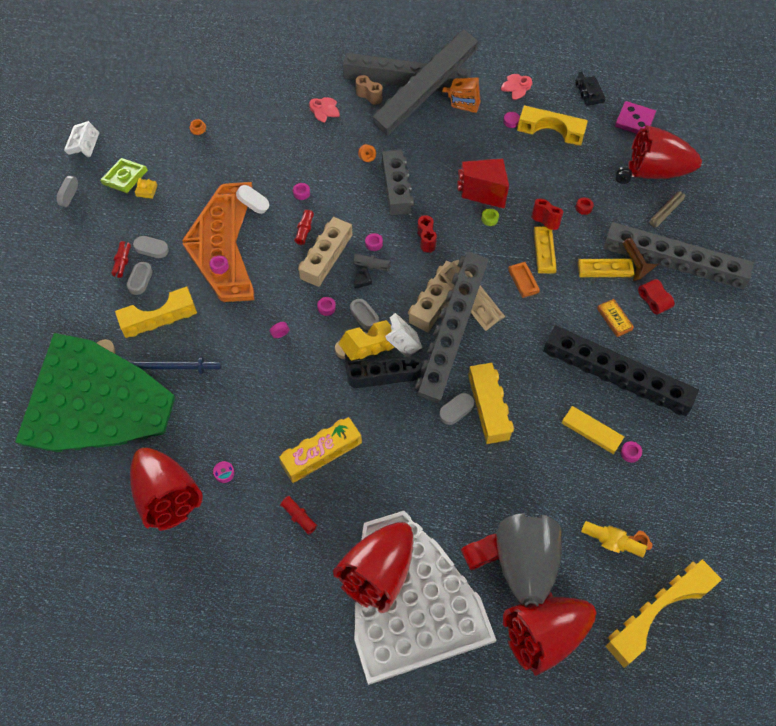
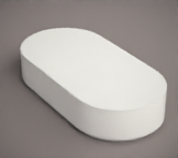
[236,185,269,214]

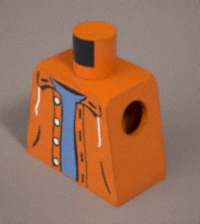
[442,78,481,113]

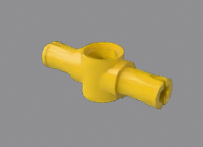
[581,521,648,558]

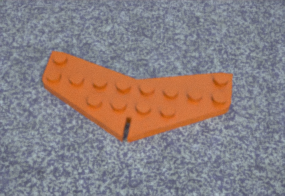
[182,182,254,302]

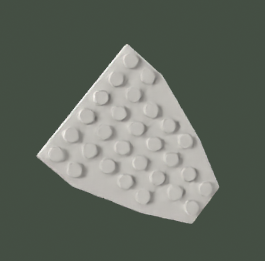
[354,511,496,685]

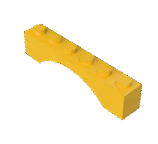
[605,559,722,668]

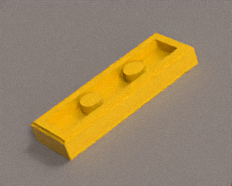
[533,227,557,273]
[577,259,634,277]
[562,406,624,454]

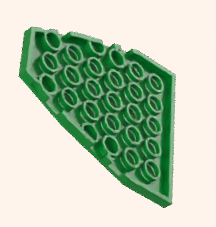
[15,333,175,452]

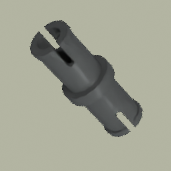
[353,253,391,272]

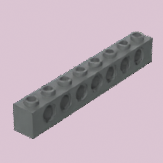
[603,222,754,289]
[414,251,489,403]

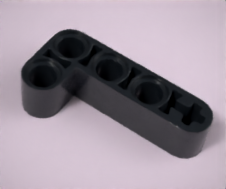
[345,353,422,388]

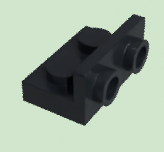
[575,72,606,106]

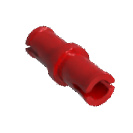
[294,210,314,245]
[111,241,131,278]
[280,496,318,535]

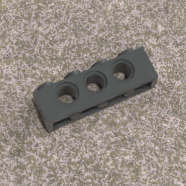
[382,150,414,215]

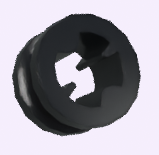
[616,167,632,184]

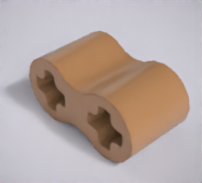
[356,75,382,105]

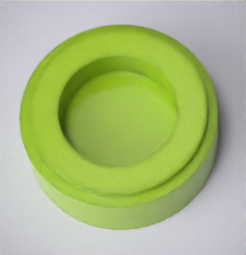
[481,209,499,226]

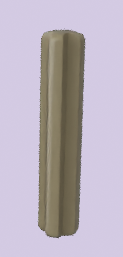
[649,191,685,227]

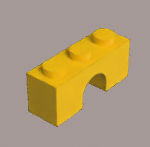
[338,320,394,361]

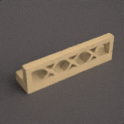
[440,260,505,331]

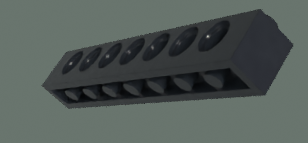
[543,325,699,417]

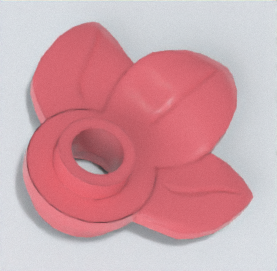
[501,74,532,100]
[309,97,340,123]

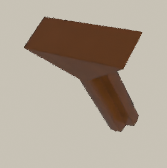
[623,237,659,281]

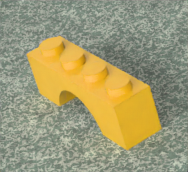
[517,105,588,146]
[115,287,197,338]

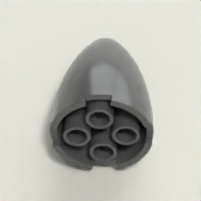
[496,513,562,607]

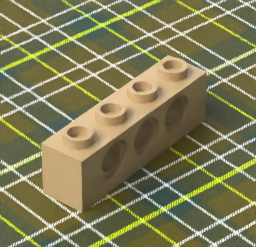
[298,217,353,287]
[408,261,453,332]

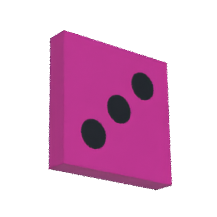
[615,101,656,134]

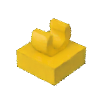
[135,178,157,199]

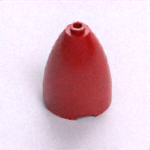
[629,125,702,179]
[130,448,203,531]
[333,522,414,613]
[503,597,596,676]

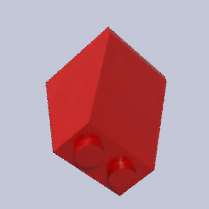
[457,159,509,208]

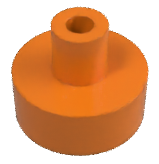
[358,144,376,162]

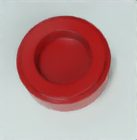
[575,197,594,215]

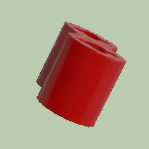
[531,199,564,230]
[417,215,437,253]
[638,279,675,315]
[461,534,499,570]

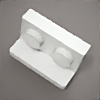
[64,121,99,157]
[385,313,422,357]

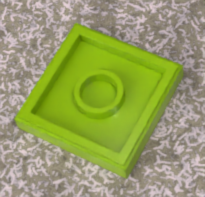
[100,158,148,193]

